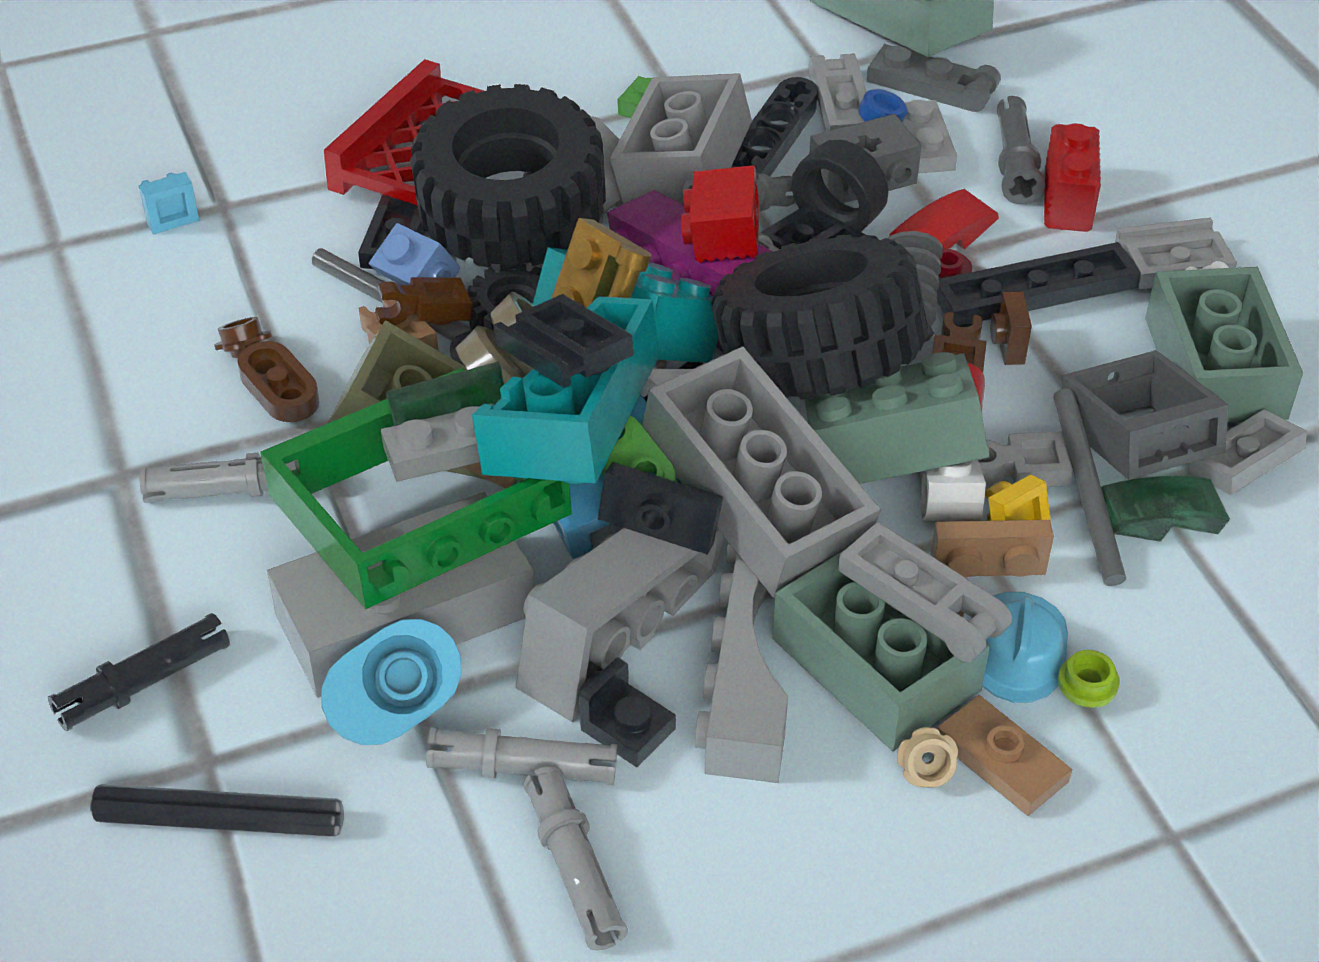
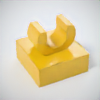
[985,474,1051,522]

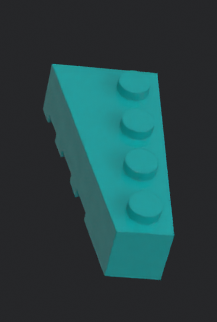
[472,297,659,484]

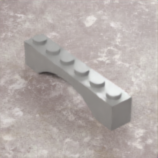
[695,541,788,783]

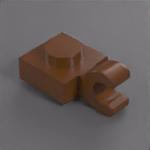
[375,277,472,325]

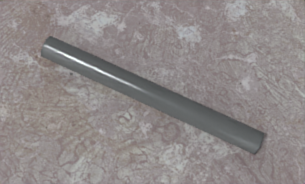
[312,248,474,341]
[1053,388,1126,586]

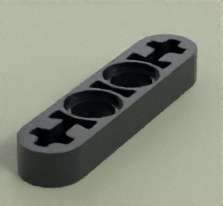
[731,77,818,177]

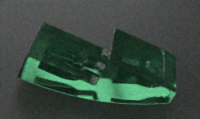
[1101,476,1230,542]

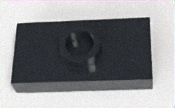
[598,462,723,555]

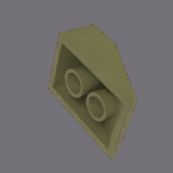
[327,320,487,480]

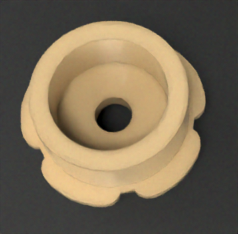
[897,727,958,788]

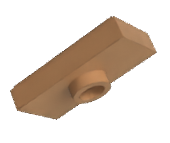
[937,695,1073,816]

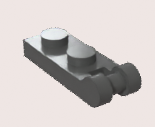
[866,44,1001,112]

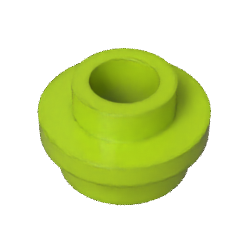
[1058,650,1120,708]

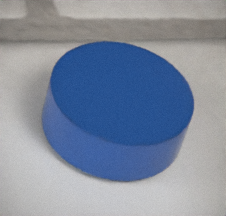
[858,89,908,123]

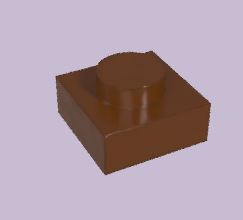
[990,292,1032,365]

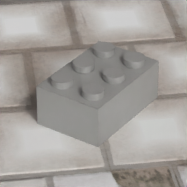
[610,73,752,205]

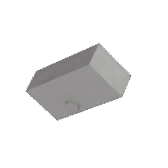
[642,347,881,598]
[267,492,534,698]

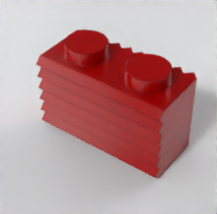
[1044,123,1101,232]
[681,165,760,263]

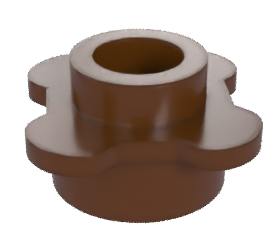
[214,317,273,358]

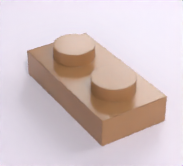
[930,520,1054,578]

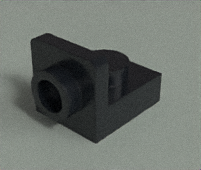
[579,657,676,768]

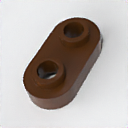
[237,341,320,422]

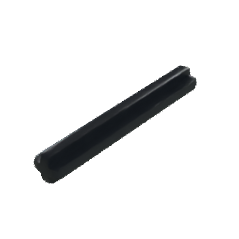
[90,784,344,837]

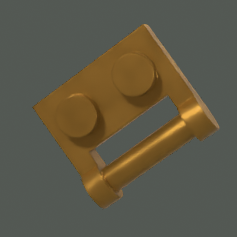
[551,218,652,308]

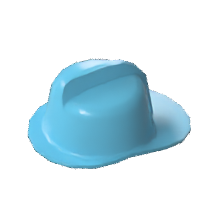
[982,592,1068,703]
[321,619,461,745]

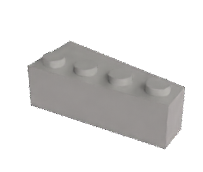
[516,528,724,722]

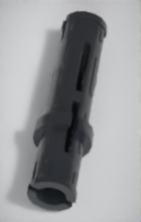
[48,613,230,731]

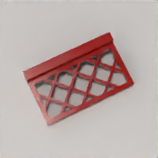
[324,59,484,205]

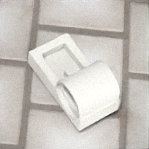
[920,460,986,521]

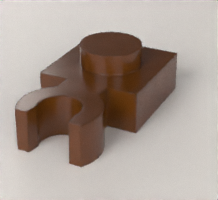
[932,312,987,373]

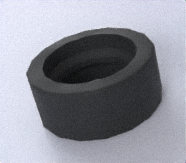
[791,140,889,232]

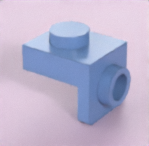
[368,223,460,285]

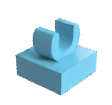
[139,172,199,235]

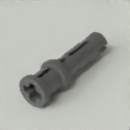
[997,96,1045,204]

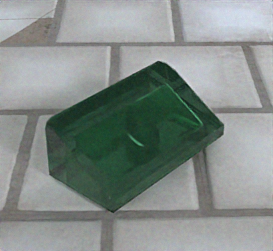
[386,361,504,427]

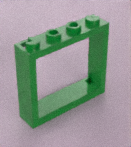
[260,368,572,610]

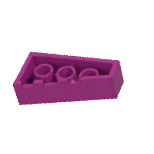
[607,190,773,351]

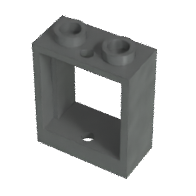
[1062,350,1228,480]

